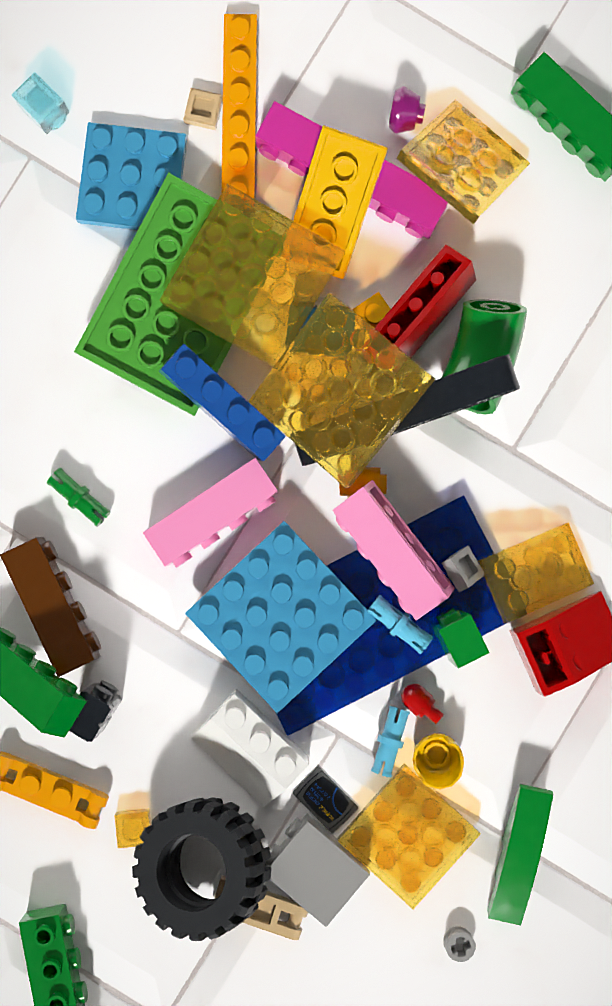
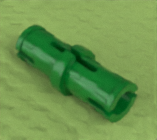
[46,468,111,527]

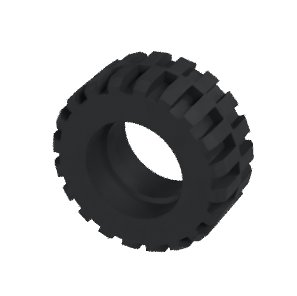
[132,797,272,941]

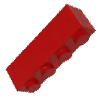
[359,245,477,380]

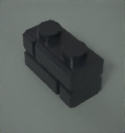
[69,680,122,742]

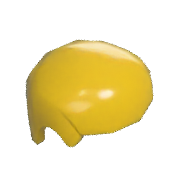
[412,733,464,790]

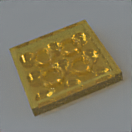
[396,99,530,225]
[337,763,481,910]

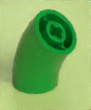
[441,299,528,415]

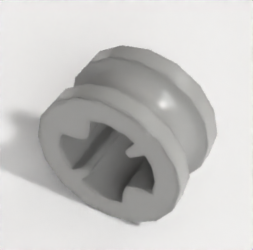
[443,926,476,962]

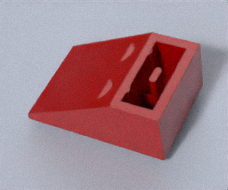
[509,591,612,697]

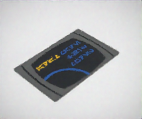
[292,767,358,834]

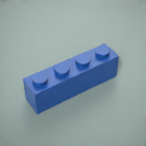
[159,344,286,462]

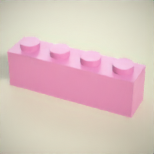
[143,458,279,568]
[332,480,455,620]

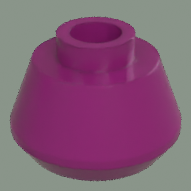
[389,86,426,134]

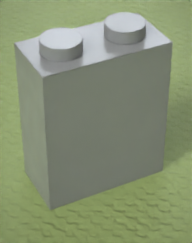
[265,813,370,927]

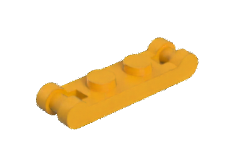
[0,751,109,829]

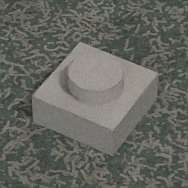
[441,546,486,592]

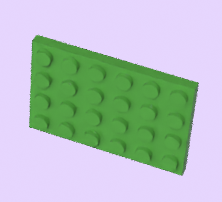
[74,172,287,416]

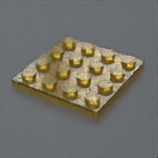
[159,183,345,370]
[248,292,436,488]

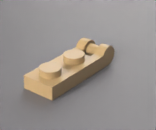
[213,875,308,940]

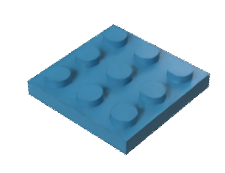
[76,122,187,230]

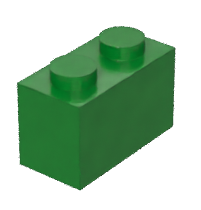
[431,608,490,669]

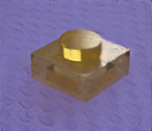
[114,808,151,849]

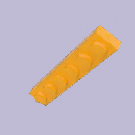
[221,14,257,213]

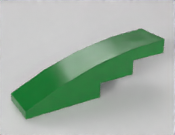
[487,784,554,926]

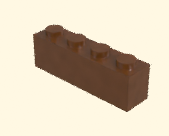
[0,537,101,677]

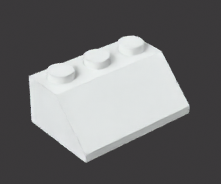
[191,689,309,807]

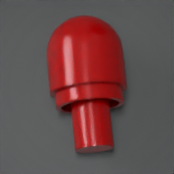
[401,684,444,724]

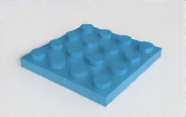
[184,521,377,713]

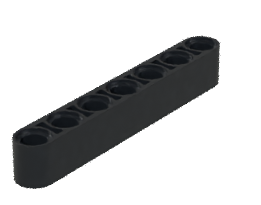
[292,354,520,466]

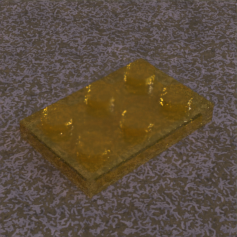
[478,522,594,623]

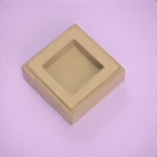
[183,88,223,130]

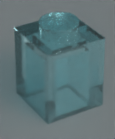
[11,72,70,135]

